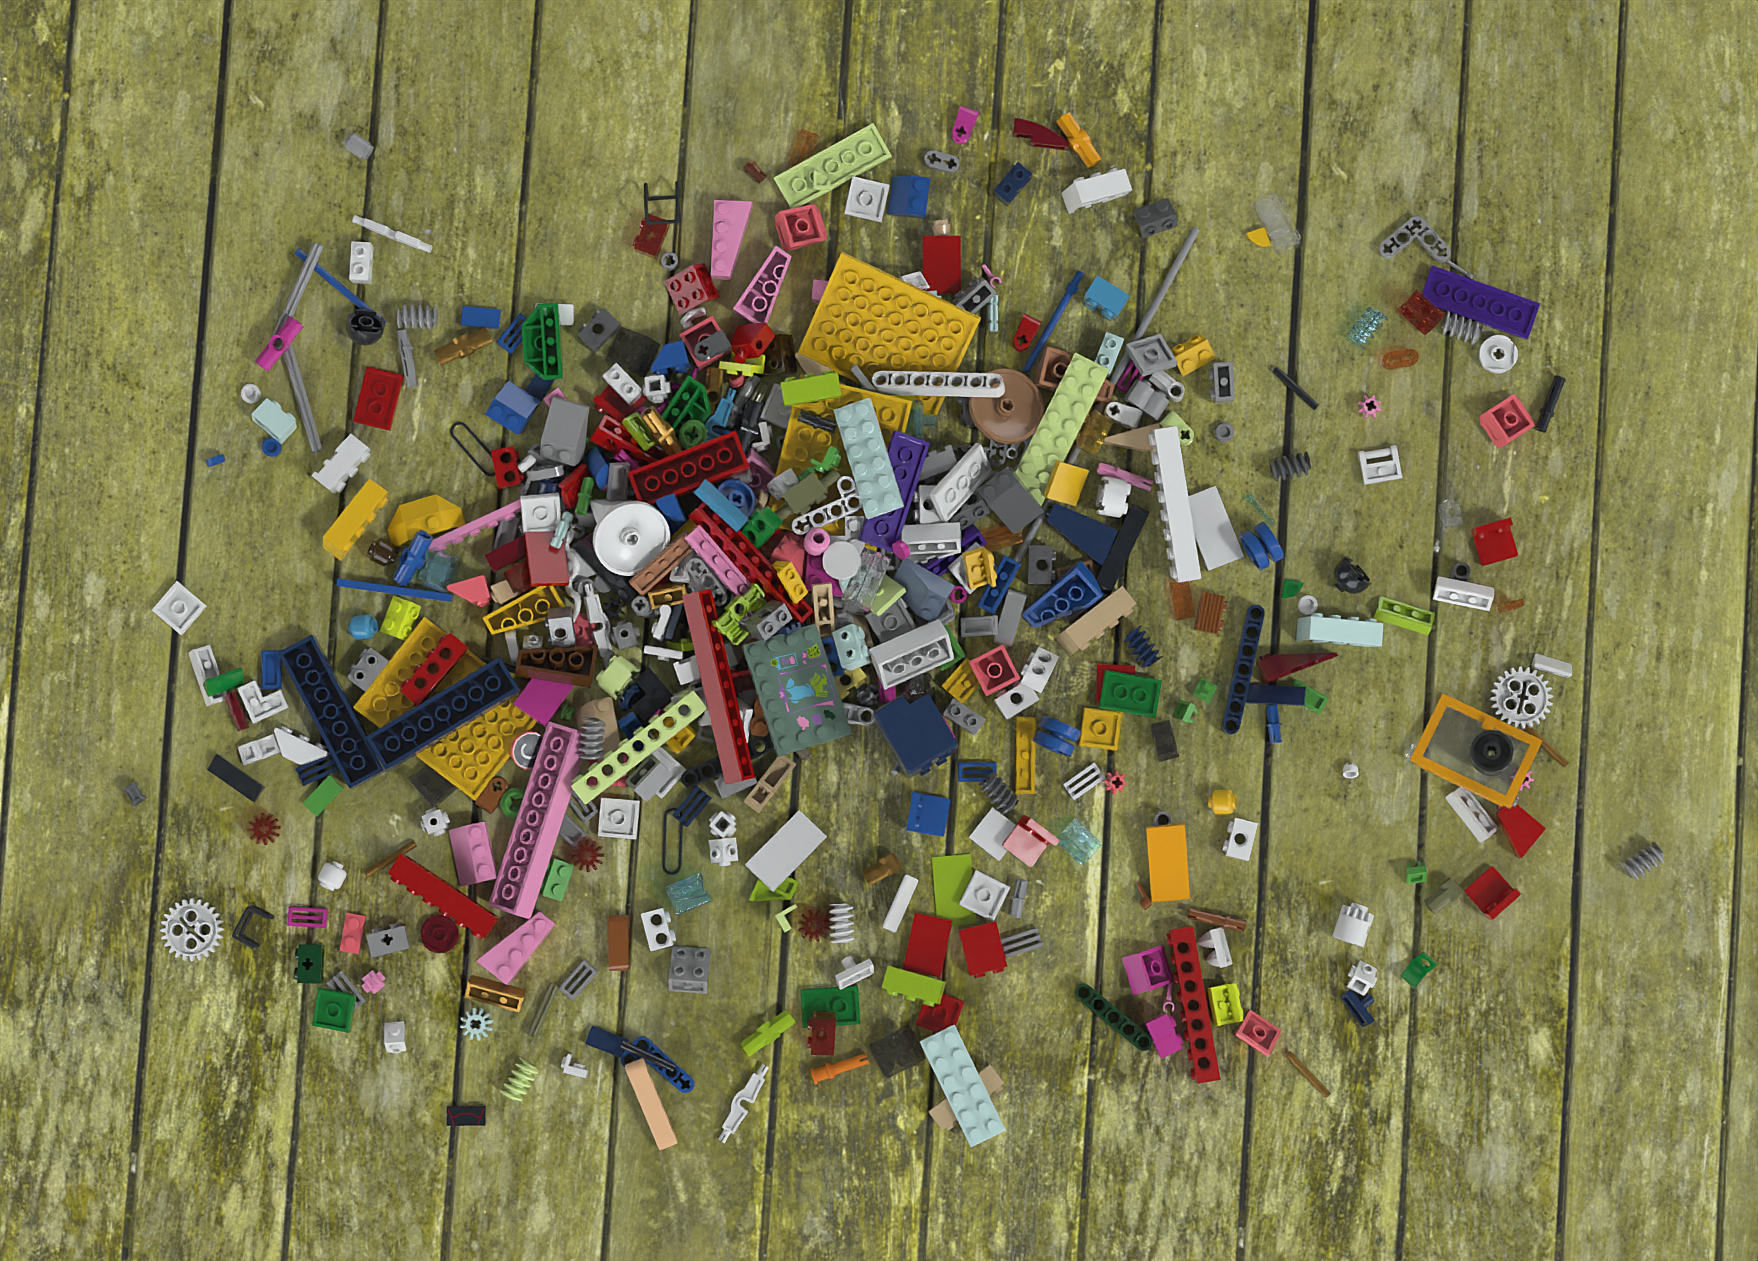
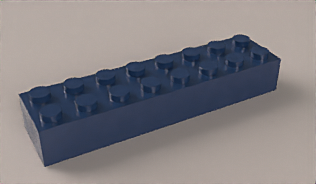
[278,635,386,789]
[366,657,520,772]

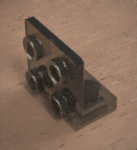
[408,764,458,808]

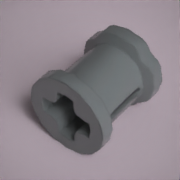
[123,781,147,807]

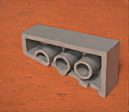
[916,445,957,487]

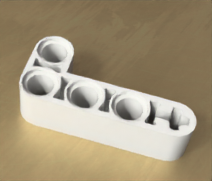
[792,476,862,535]

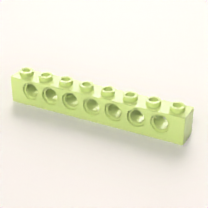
[571,690,708,805]

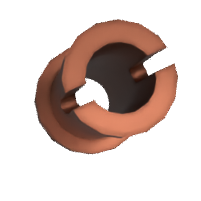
[743,160,768,184]

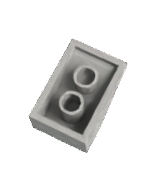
[540,396,589,466]

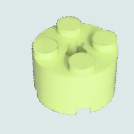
[596,655,640,700]

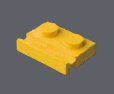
[941,658,980,704]

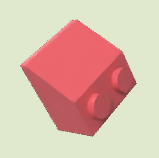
[769,530,807,582]
[447,575,493,607]
[969,645,1020,696]

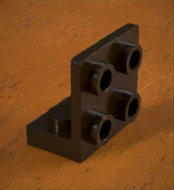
[754,334,797,378]

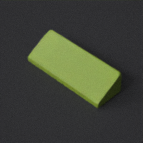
[1374,596,1435,635]

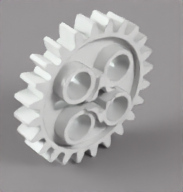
[1490,666,1553,729]
[160,899,224,961]

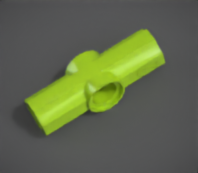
[740,1009,796,1057]

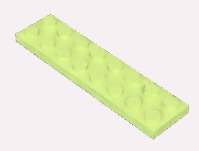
[1015,353,1110,506]

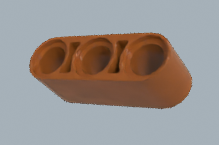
[608,915,629,971]

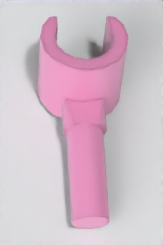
[981,264,1002,288]
[1162,984,1175,1012]

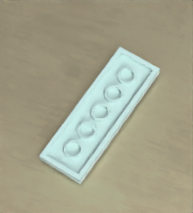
[833,398,904,519]
[920,1025,1006,1147]

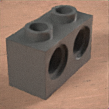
[948,491,990,531]

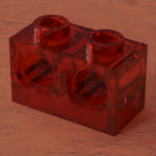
[1397,289,1444,335]

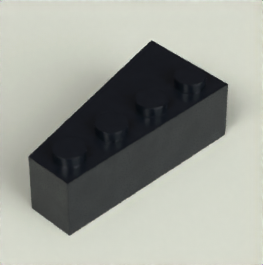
[571,530,640,603]

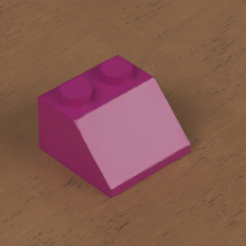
[1122,945,1174,995]

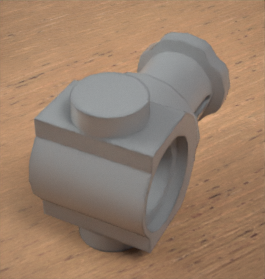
[632,596,661,619]

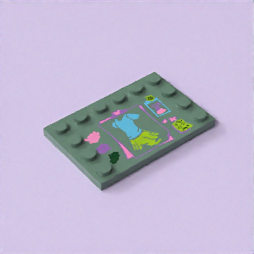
[742,623,852,757]

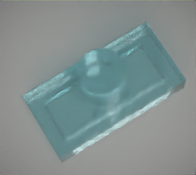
[913,400,937,441]

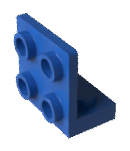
[906,792,950,837]

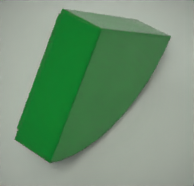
[1281,579,1304,599]

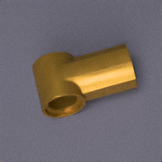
[861,852,903,886]

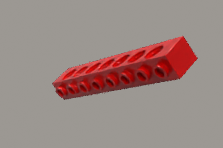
[688,502,814,623]
[1166,926,1221,1084]

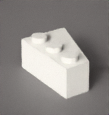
[1062,168,1132,214]
[311,434,371,494]
[902,522,961,564]
[673,642,741,685]

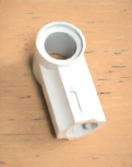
[1148,370,1185,402]

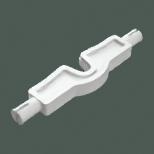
[352,215,432,253]
[584,583,613,669]
[718,1064,769,1143]

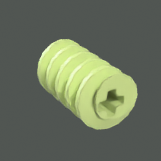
[500,1058,539,1101]

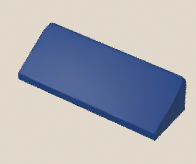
[977,555,1021,614]

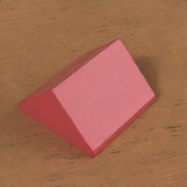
[1233,1009,1282,1057]

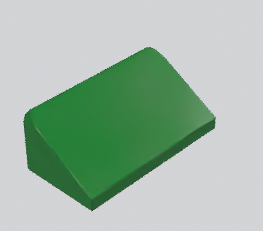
[203,667,244,697]

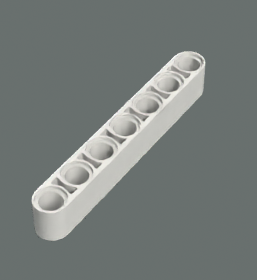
[872,371,1005,397]

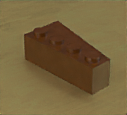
[515,645,598,688]

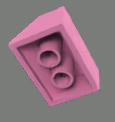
[449,822,498,887]

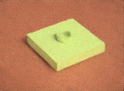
[853,571,906,617]

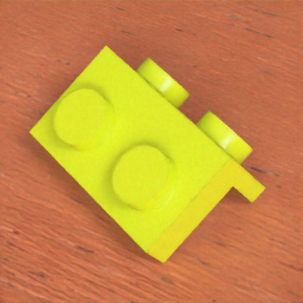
[719,351,765,376]
[380,596,421,641]
[1207,983,1243,1026]

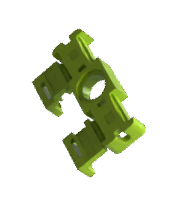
[711,583,767,645]

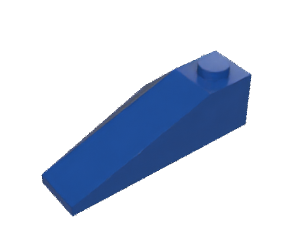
[1021,561,1103,628]

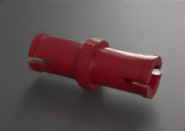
[224,692,249,732]

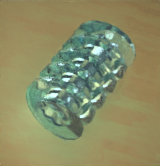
[1347,307,1388,350]

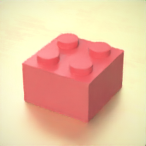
[679,315,732,371]

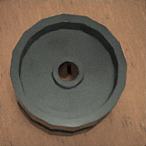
[1470,730,1514,776]

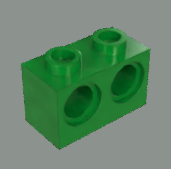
[741,506,783,549]

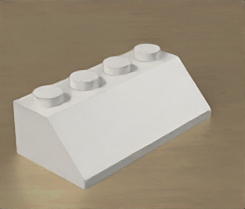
[869,619,954,690]

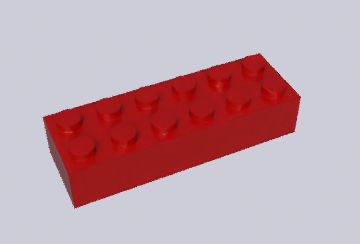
[627,430,751,507]
[388,854,501,939]

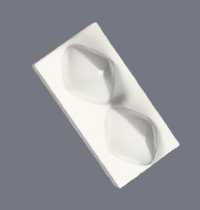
[1197,927,1233,968]

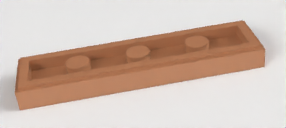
[629,530,694,596]

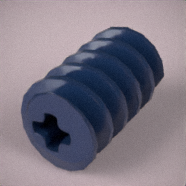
[1123,625,1163,668]

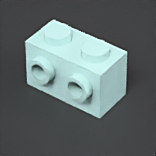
[251,398,297,444]
[832,624,870,671]

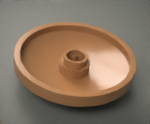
[969,369,1044,444]

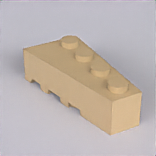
[1056,586,1136,656]

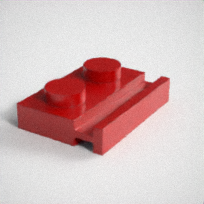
[558,463,594,509]

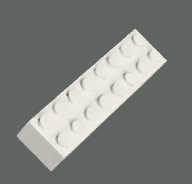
[1148,426,1201,582]

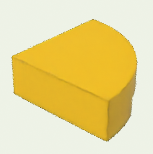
[1246,227,1271,247]

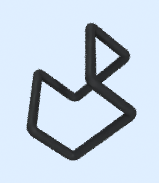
[644,181,681,225]
[232,906,275,948]

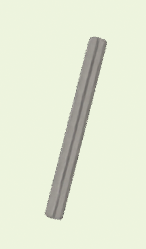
[272,243,323,349]
[281,344,322,452]

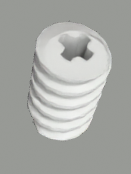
[829,904,855,943]

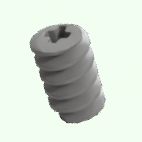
[397,304,438,330]
[1441,311,1484,345]
[578,717,606,759]
[1621,841,1665,881]

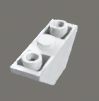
[274,726,330,765]

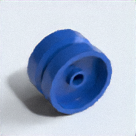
[717,479,756,517]
[1239,522,1284,571]
[1032,716,1081,757]

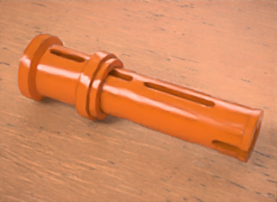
[809,1053,869,1085]

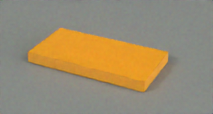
[1146,823,1190,902]

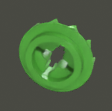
[679,420,708,449]
[501,788,525,819]

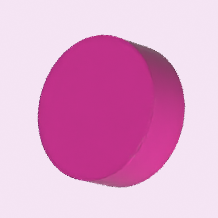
[892,540,910,560]

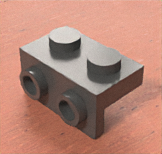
[1133,198,1178,238]

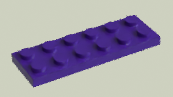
[1419,265,1540,340]
[858,430,930,553]

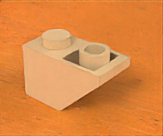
[490,577,523,606]

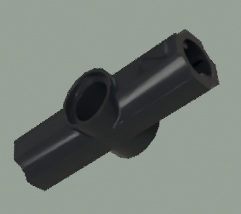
[734,399,764,456]

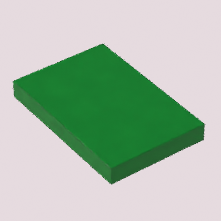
[1098,670,1162,718]
[800,986,861,1028]

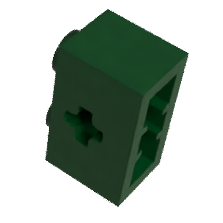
[294,944,325,984]

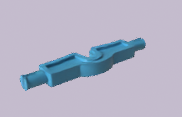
[705,388,737,442]

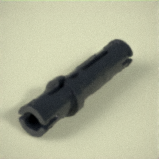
[1534,375,1566,433]

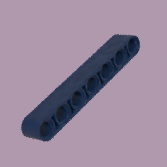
[1221,605,1265,735]

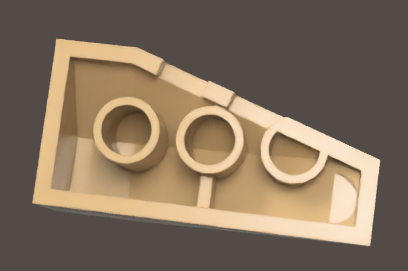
[575,697,626,776]

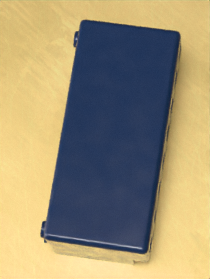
[874,693,959,779]

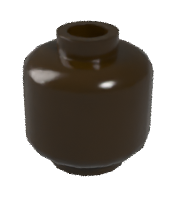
[367,538,398,567]

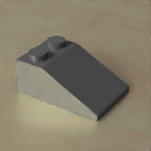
[977,466,1045,535]

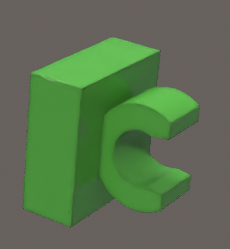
[1192,677,1218,704]
[1172,699,1198,723]
[1406,861,1427,885]

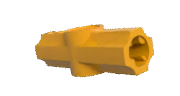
[1056,112,1101,169]

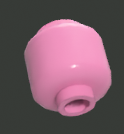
[803,528,830,556]

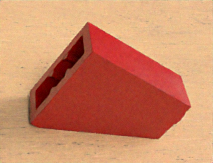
[1495,802,1546,858]

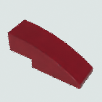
[1012,118,1069,151]

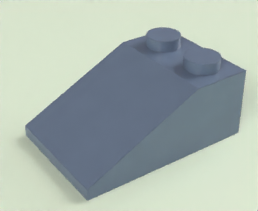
[893,558,955,622]

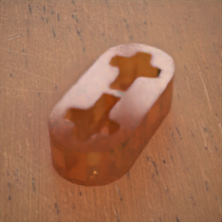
[1382,349,1419,370]

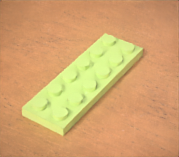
[774,123,892,209]

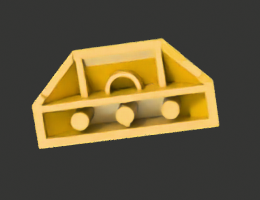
[387,494,466,548]

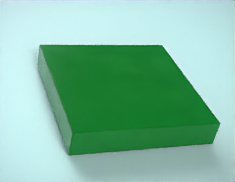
[312,987,357,1033]

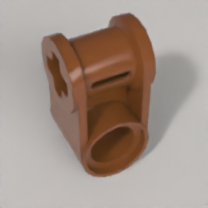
[475,777,508,814]

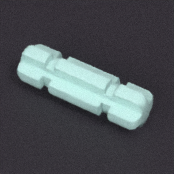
[988,295,998,332]
[550,512,573,549]

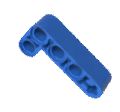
[620,1036,695,1093]

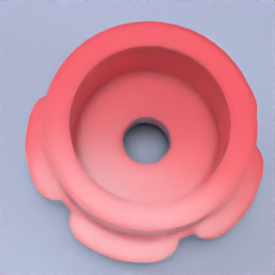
[728,371,747,389]

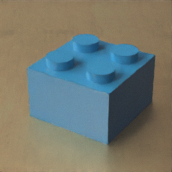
[1083,276,1130,321]

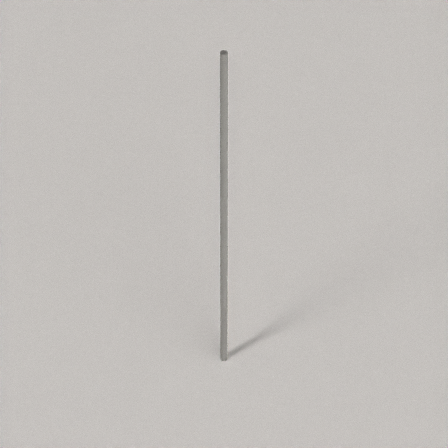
[1013,227,1200,563]

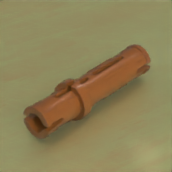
[1187,907,1247,932]

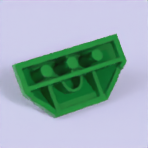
[521,303,563,380]
[648,375,712,449]

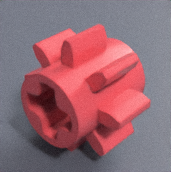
[1102,770,1128,794]

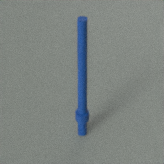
[295,248,387,324]
[1022,270,1084,373]

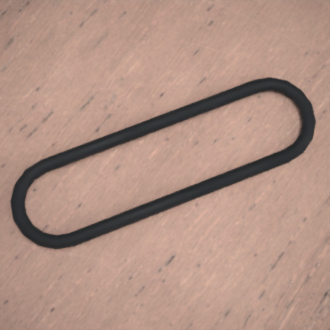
[450,422,495,476]
[662,808,683,875]

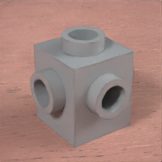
[611,620,640,651]

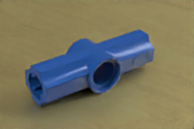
[393,530,433,586]

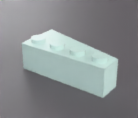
[1296,613,1383,647]

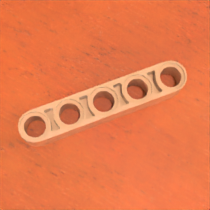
[625,1058,678,1150]

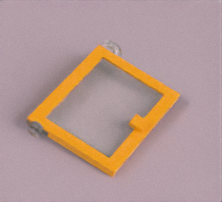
[1404,693,1543,809]

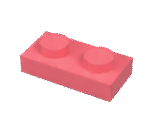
[340,913,366,954]

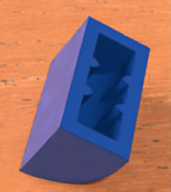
[586,446,611,490]
[656,493,687,523]

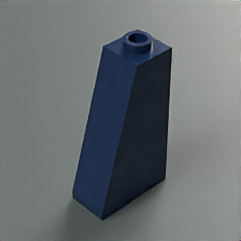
[1045,503,1118,567]

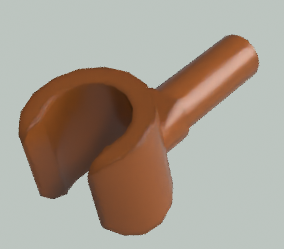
[1136,882,1152,910]

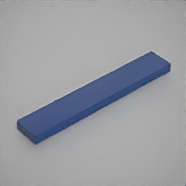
[336,578,454,602]

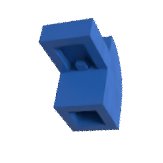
[617,711,653,752]

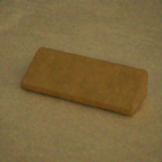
[464,975,526,1013]

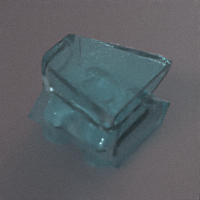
[665,872,714,916]

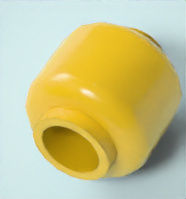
[1208,789,1237,815]

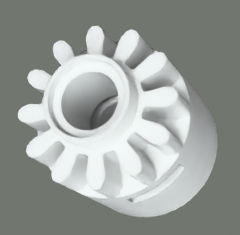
[1332,902,1374,947]

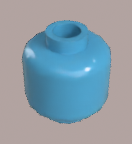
[348,614,378,640]

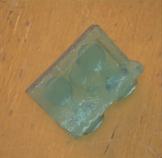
[1056,818,1103,865]

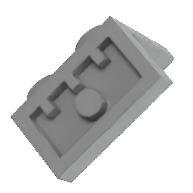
[669,946,711,994]

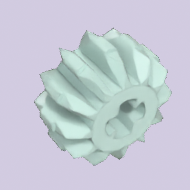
[460,1008,493,1041]

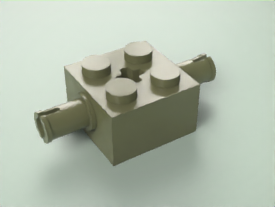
[774,468,841,521]

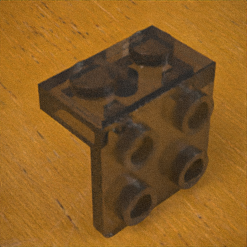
[606,327,660,379]
[869,1024,926,1078]

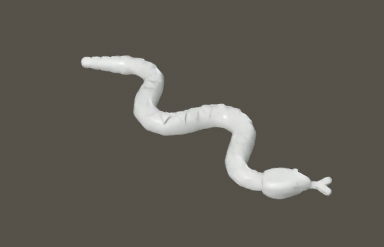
[564,523,581,622]

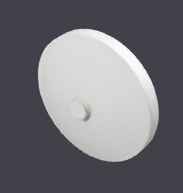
[593,501,670,576]

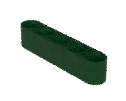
[1074,983,1153,1051]

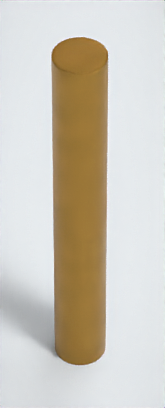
[1524,724,1569,767]
[364,840,417,877]
[1285,1051,1331,1098]

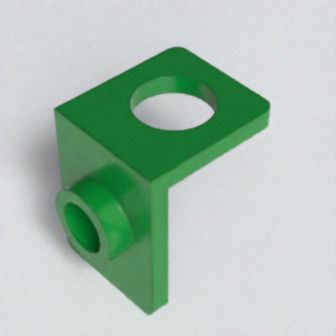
[1400,952,1437,988]

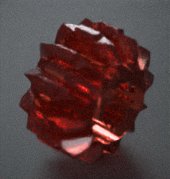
[248,813,281,845]
[571,839,604,872]
[798,910,830,942]

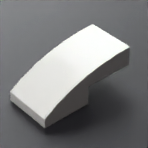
[238,734,281,765]

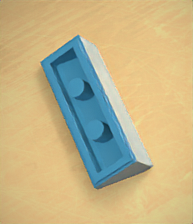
[694,479,748,532]

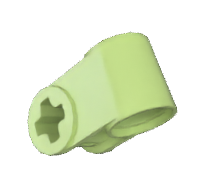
[1159,410,1194,446]

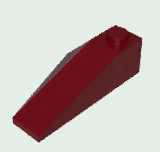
[1256,652,1338,684]

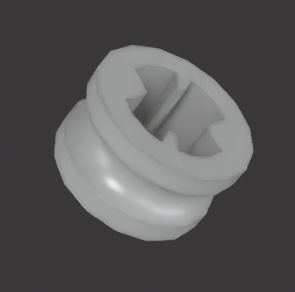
[661,252,679,270]

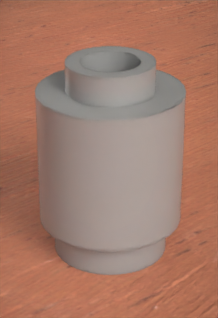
[344,133,374,160]

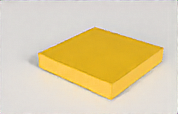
[1043,460,1089,506]
[1079,707,1122,751]

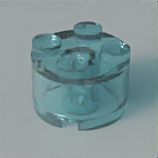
[419,550,459,593]

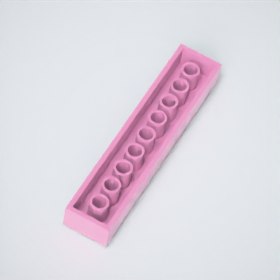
[488,721,586,919]

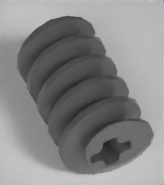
[1269,451,1311,482]
[979,772,1019,815]

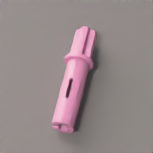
[1097,462,1154,492]

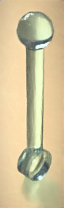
[1246,494,1275,526]

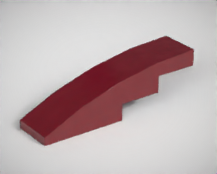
[485,536,526,573]

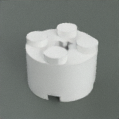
[1096,476,1131,518]

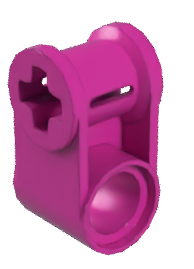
[952,105,979,145]

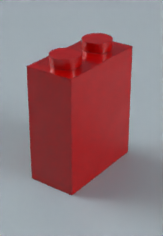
[958,921,1007,979]

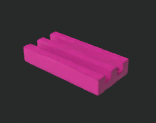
[1115,360,1145,394]
[287,907,328,928]

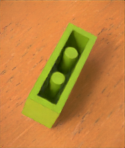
[781,370,842,407]
[882,966,946,1007]

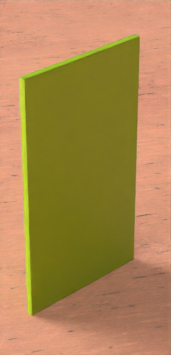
[932,854,977,926]

